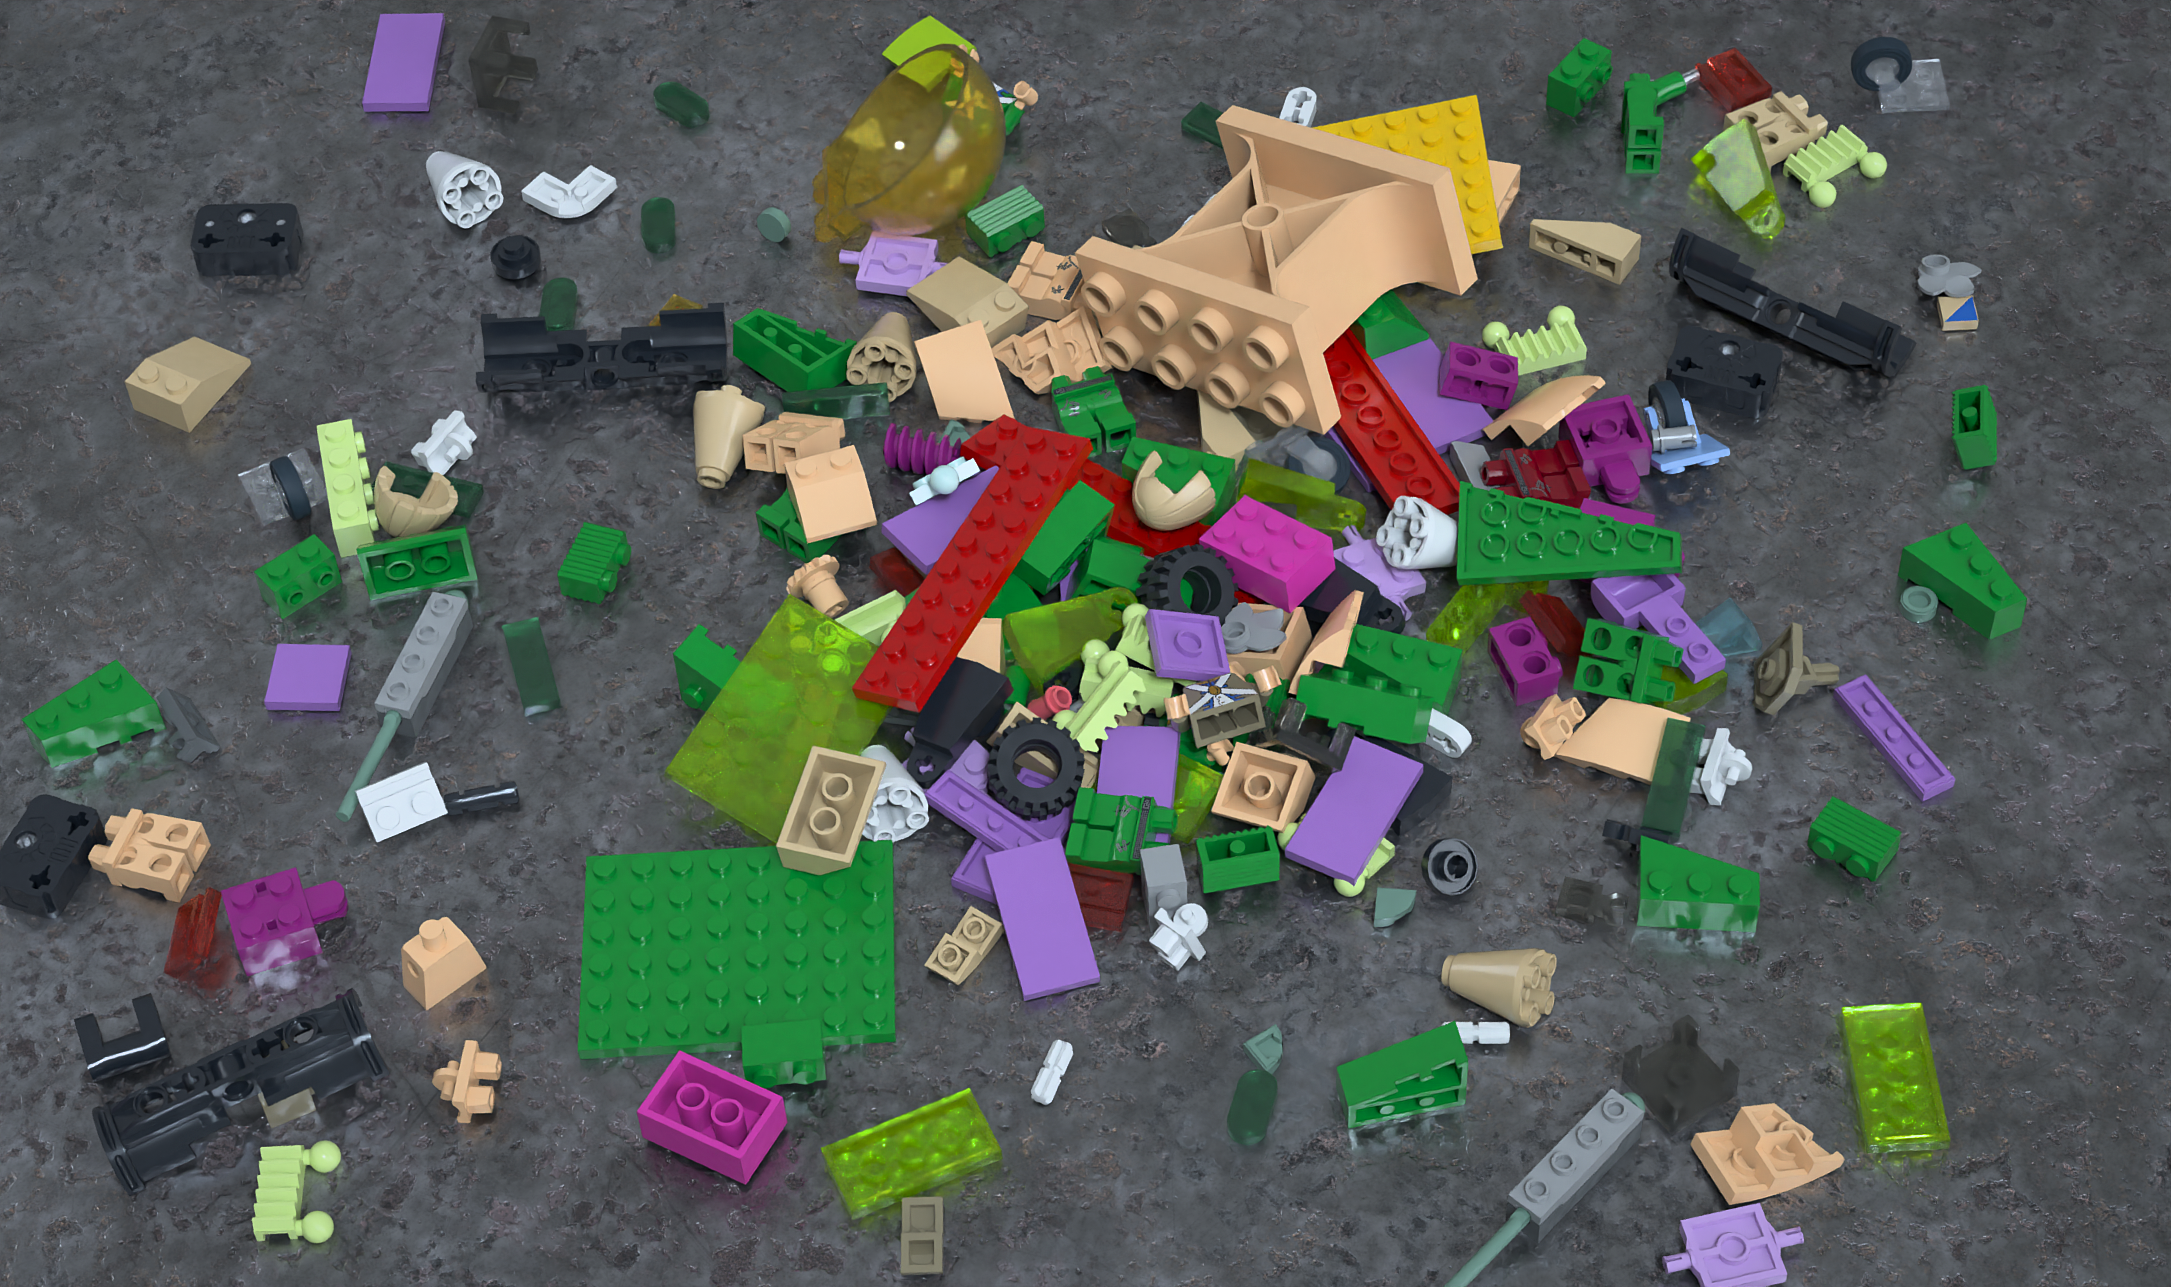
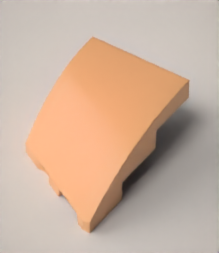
[991,306,1112,394]
[914,320,1015,423]
[1483,375,1606,446]
[1288,590,1364,695]
[1554,698,1691,791]
[1690,1103,1845,1205]

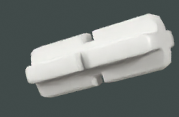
[1441,1022,1510,1044]
[1031,1040,1073,1105]

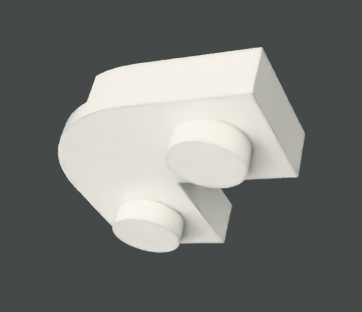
[521,165,617,218]

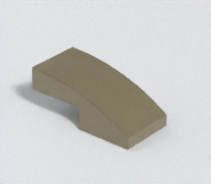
[901,1196,944,1275]

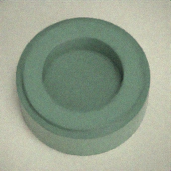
[757,207,791,242]
[1899,586,1938,623]

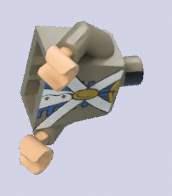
[1163,665,1281,748]

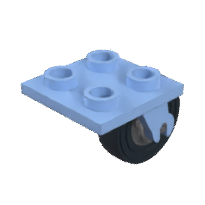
[1643,380,1730,474]

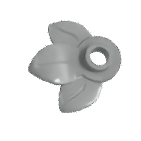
[1918,254,1981,298]
[1221,602,1287,654]

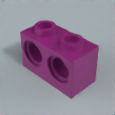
[1440,341,1518,410]
[1487,616,1563,707]

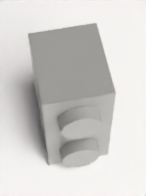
[1140,844,1187,932]

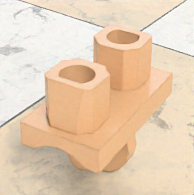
[1520,694,1586,760]
[432,1040,502,1123]

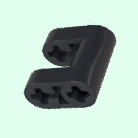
[74,993,172,1083]

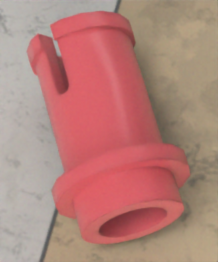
[1027,685,1072,720]

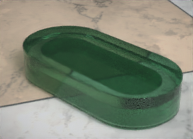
[653,82,710,127]
[641,197,676,253]
[539,277,579,331]
[1227,1069,1278,1145]

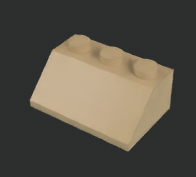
[776,746,886,875]

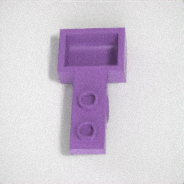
[1591,574,1726,684]

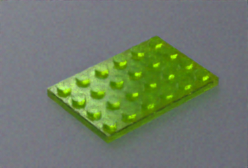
[665,594,893,843]

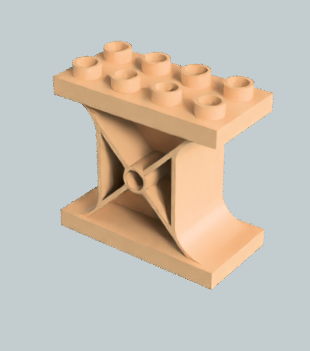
[1075,105,1478,435]

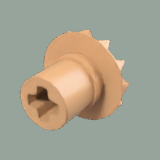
[786,555,849,620]

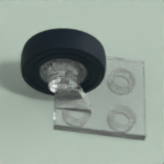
[1851,37,1950,113]
[1235,426,1350,501]
[238,448,328,526]

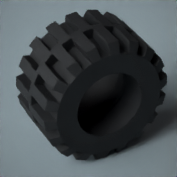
[1136,544,1239,627]
[987,717,1085,821]

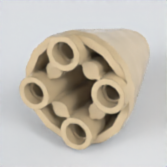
[846,312,917,402]
[693,385,765,489]
[1441,948,1557,1028]

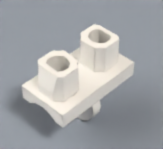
[411,410,477,476]
[1684,728,1752,805]
[1149,904,1208,971]

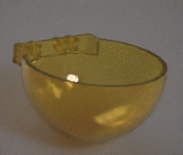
[812,43,1006,243]

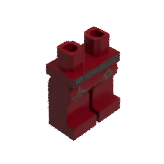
[1480,440,1591,509]

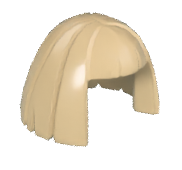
[1132,450,1216,531]
[374,466,458,538]

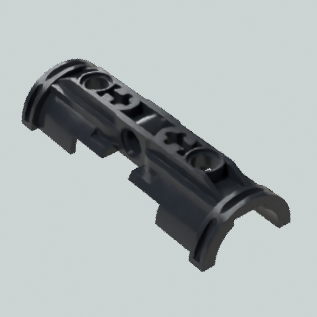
[1669,228,1917,377]
[475,302,728,393]
[92,988,390,1196]

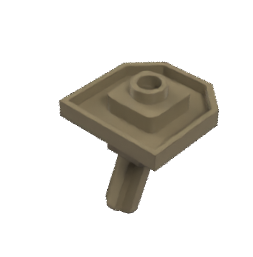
[1754,622,1840,715]

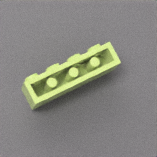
[316,419,379,558]

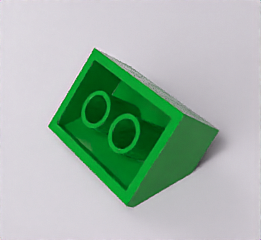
[1349,289,1429,360]
[356,524,478,600]

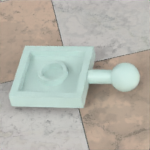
[909,457,980,506]

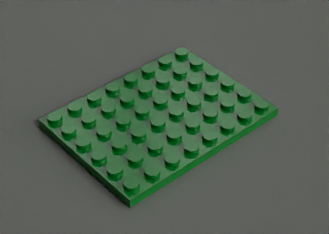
[578,840,896,1059]

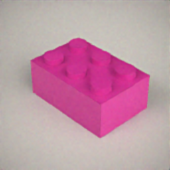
[1199,495,1336,613]
[637,1050,788,1185]

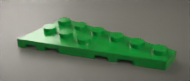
[1457,481,1682,586]

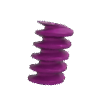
[883,423,961,475]

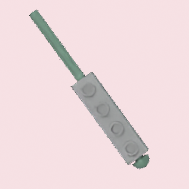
[336,590,473,822]
[1443,1088,1645,1287]

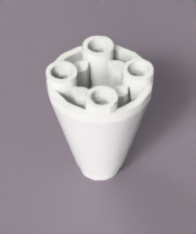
[426,151,503,228]
[1376,496,1459,570]
[861,745,929,843]

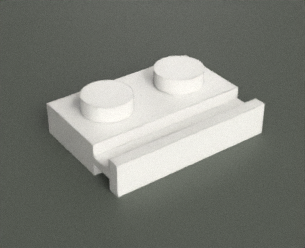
[354,762,448,842]

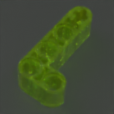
[1426,581,1549,657]

